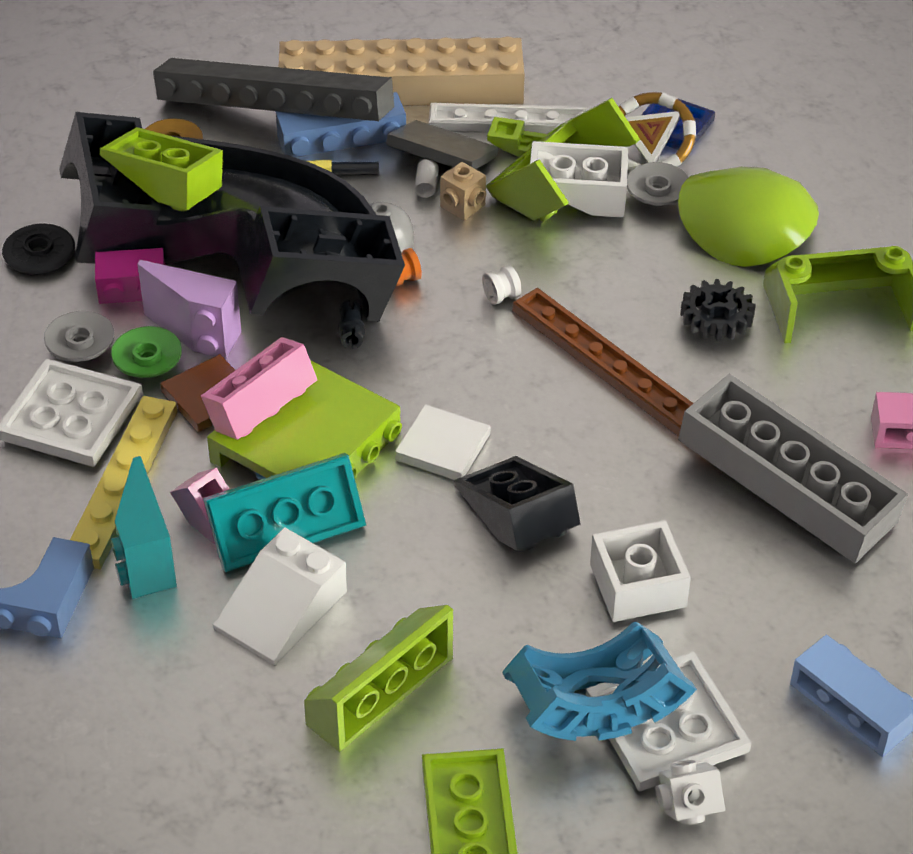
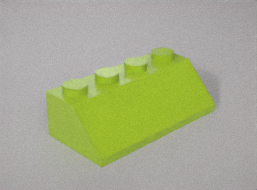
[304,605,453,753]

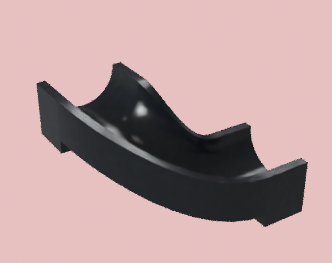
[59,112,405,322]

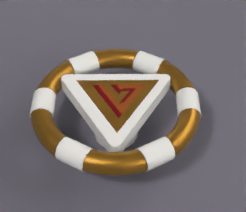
[619,92,696,173]

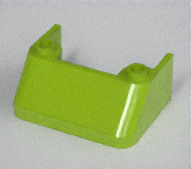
[486,98,640,222]
[763,246,913,344]

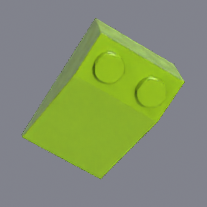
[100,127,223,211]

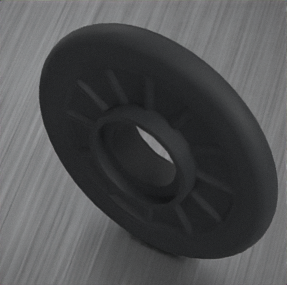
[2,223,75,274]

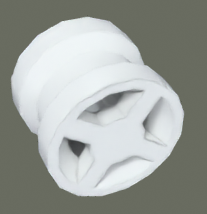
[482,265,521,305]

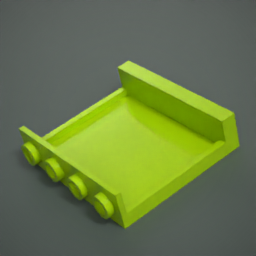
[207,360,402,479]

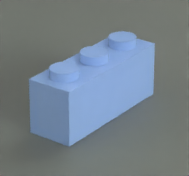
[790,634,913,757]

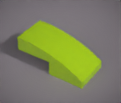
[487,117,546,157]

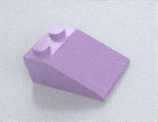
[137,260,241,359]

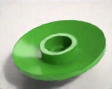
[111,326,182,378]

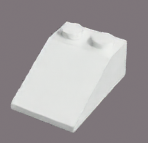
[530,141,628,217]
[213,528,347,666]

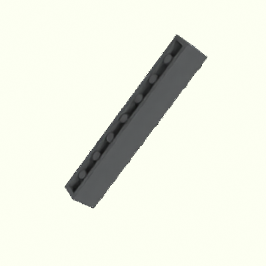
[153,58,394,121]

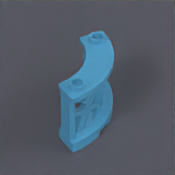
[502,621,697,741]

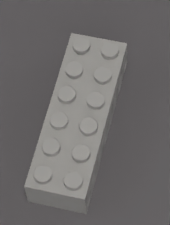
[678,373,908,564]

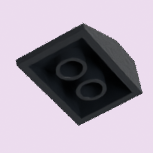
[454,456,581,551]

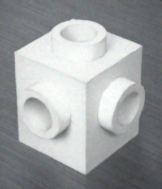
[656,760,725,825]

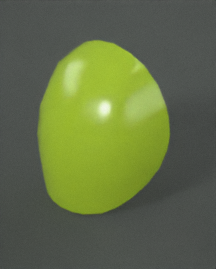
[678,166,819,267]

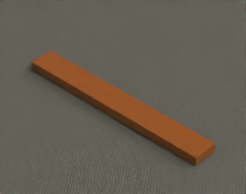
[512,287,694,437]

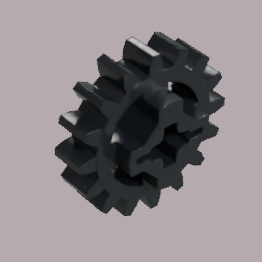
[680,279,756,341]

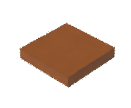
[160,354,235,433]

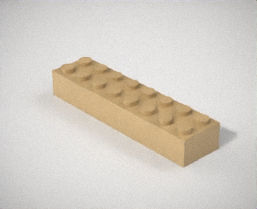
[279,37,525,106]

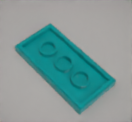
[203,453,366,572]

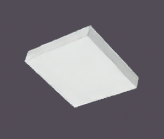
[395,404,491,480]

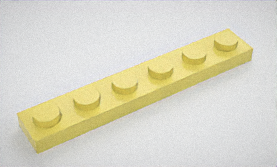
[70,396,178,570]

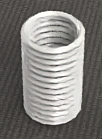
[414,159,439,198]

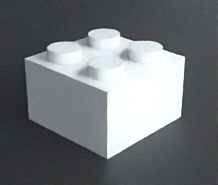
[590,520,691,622]

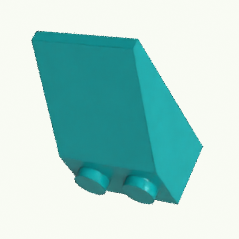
[111,456,177,599]

